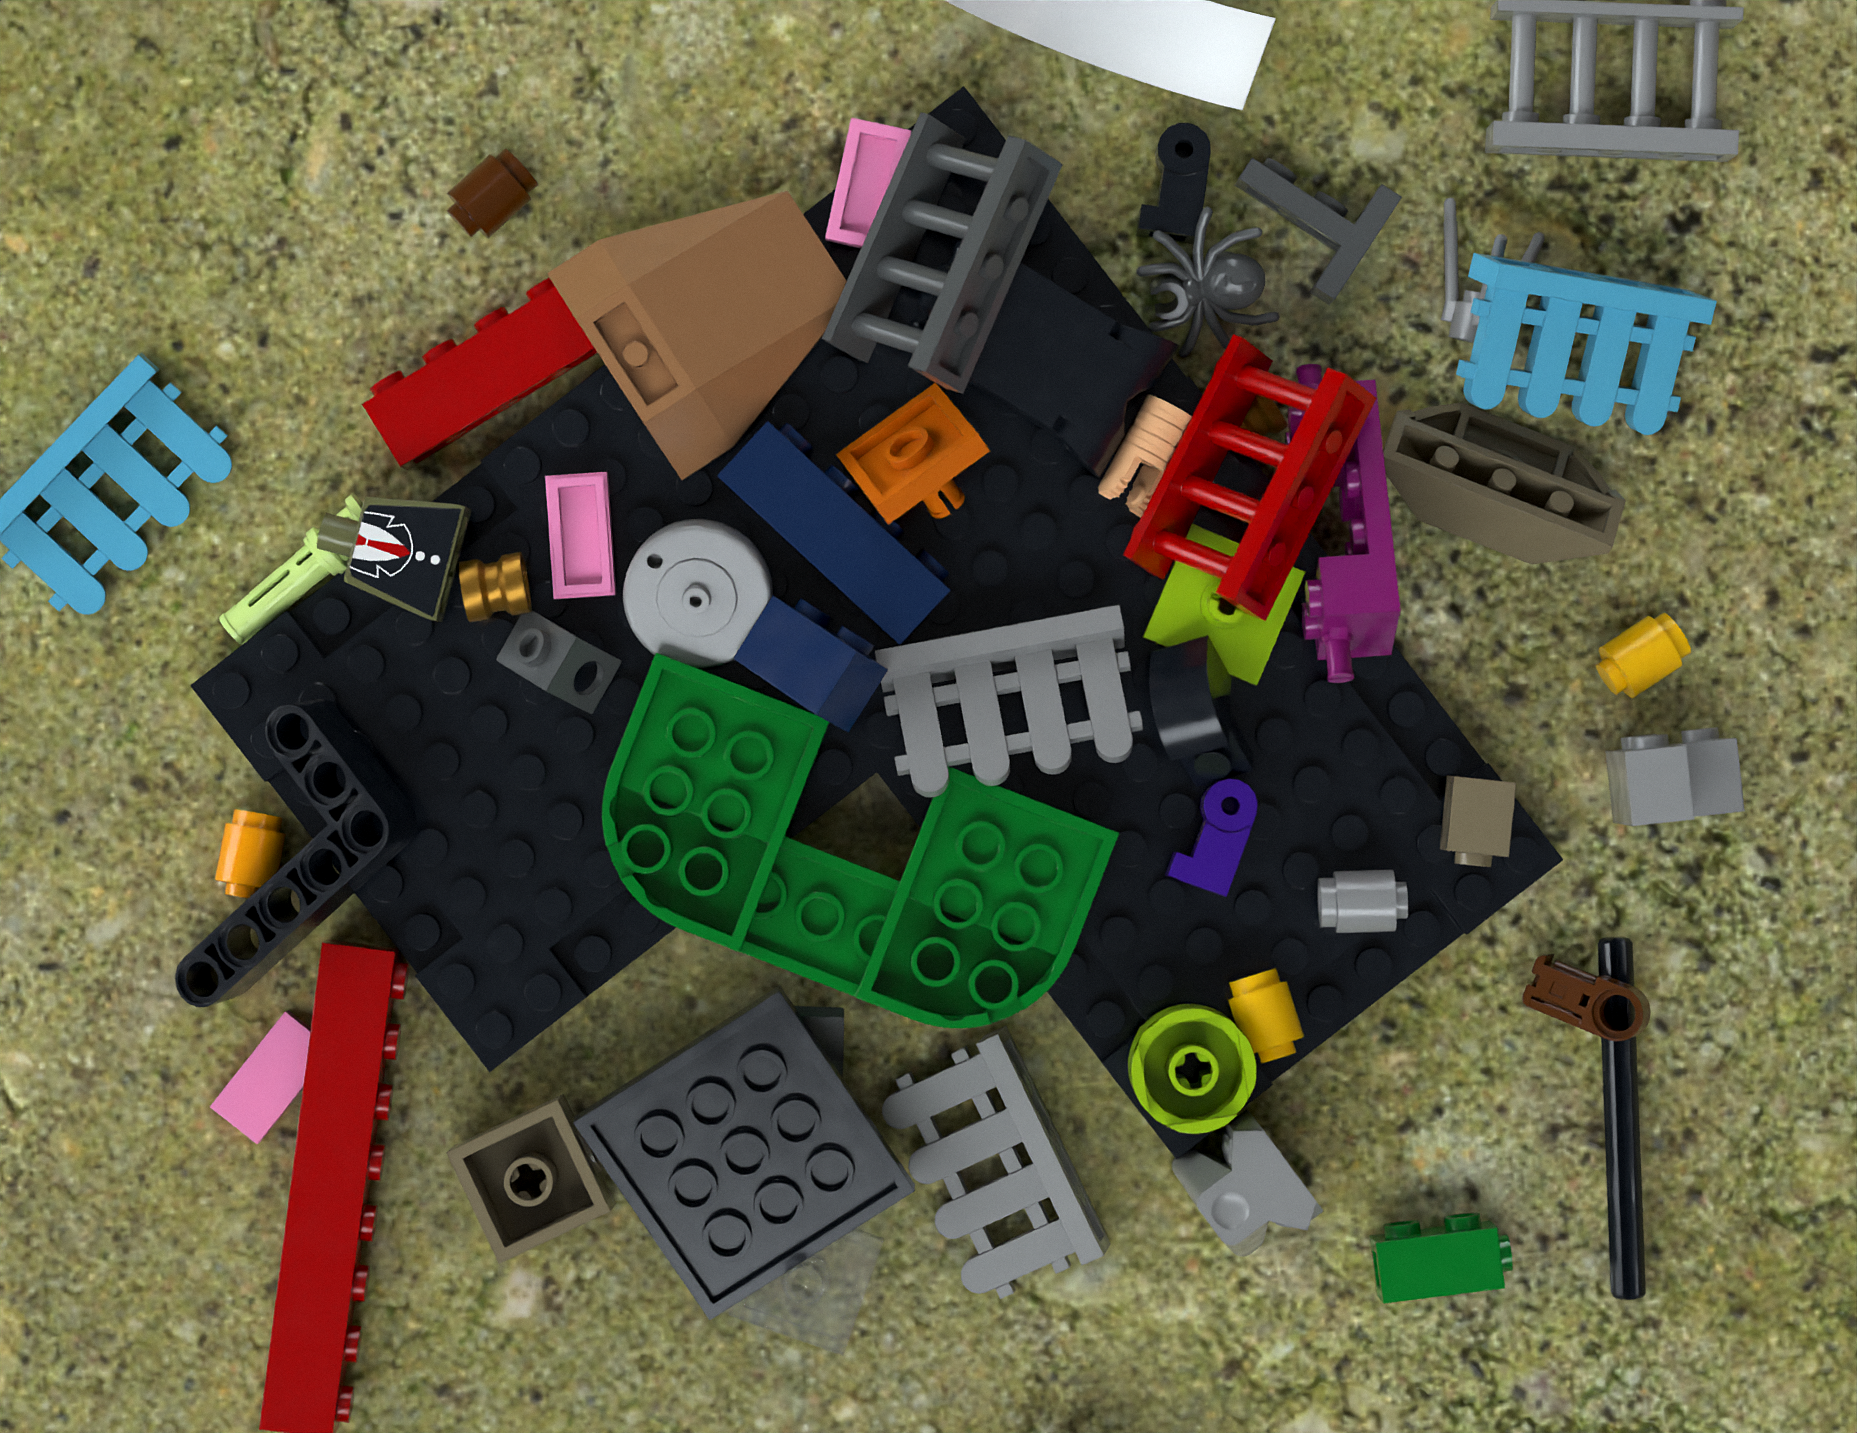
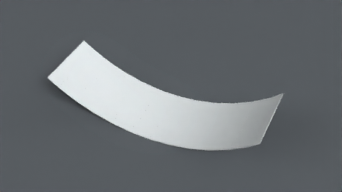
[945,0,1276,110]

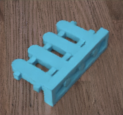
[1456,253,1717,435]
[0,352,232,614]

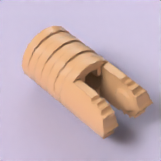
[1098,394,1192,518]

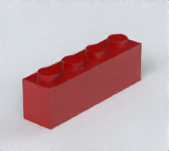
[362,277,598,470]

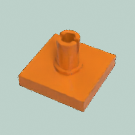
[836,382,990,524]

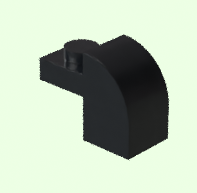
[1149,635,1254,787]

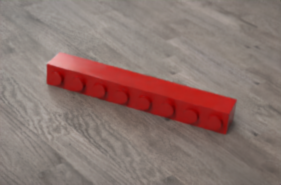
[259,939,409,1433]

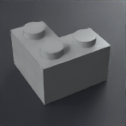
[1605,727,1745,826]

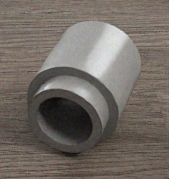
[1318,870,1408,933]

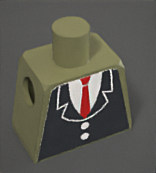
[317,497,472,622]

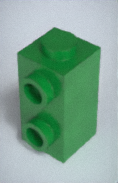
[1370,1213,1513,1304]

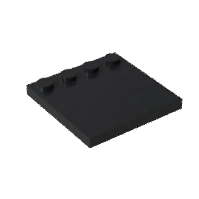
[573,985,915,1320]

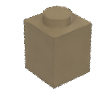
[1440,776,1516,867]

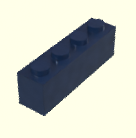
[717,421,950,646]

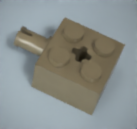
[446,1094,616,1264]

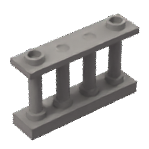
[1485,0,1744,162]

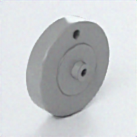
[623,519,773,669]

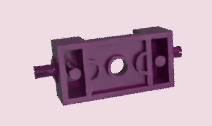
[1285,364,1401,683]

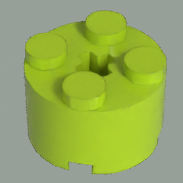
[1128,1004,1257,1134]

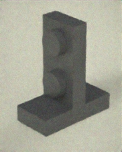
[1235,158,1402,305]

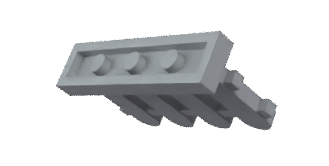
[875,605,1143,797]
[882,1026,1111,1299]

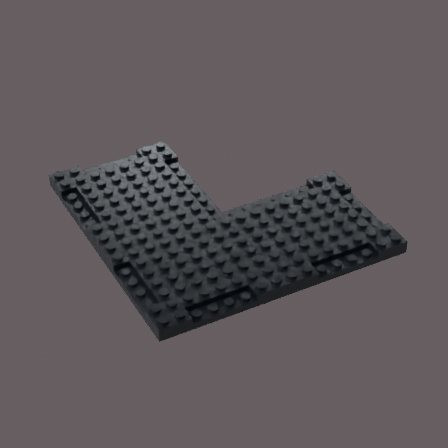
[190,86,1563,1160]

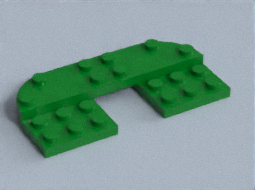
[602,653,1119,1029]

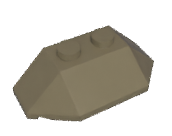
[1383,402,1626,565]

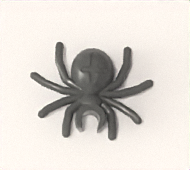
[1136,207,1280,358]

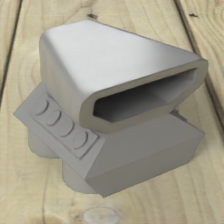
[1172,1109,1323,1257]

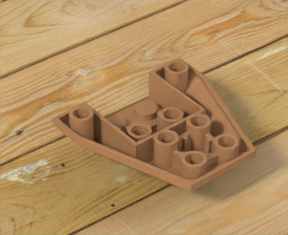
[547,190,847,481]

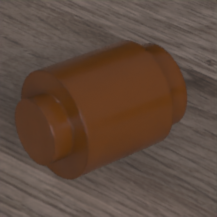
[446,148,538,239]

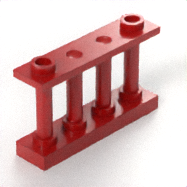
[1123,334,1377,621]

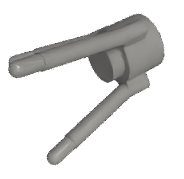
[1441,198,1545,343]

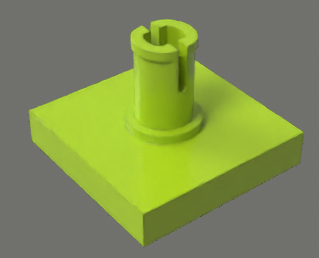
[1143,524,1305,686]

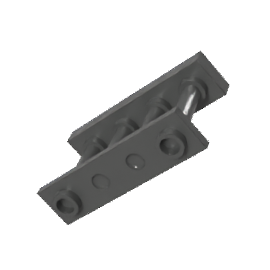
[822,112,1063,394]

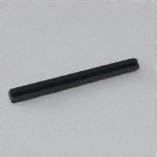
[1598,937,1646,1300]

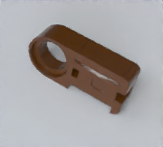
[1522,953,1651,1041]

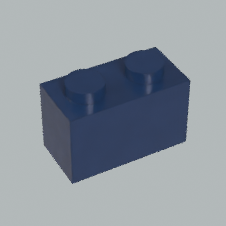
[733,596,888,733]

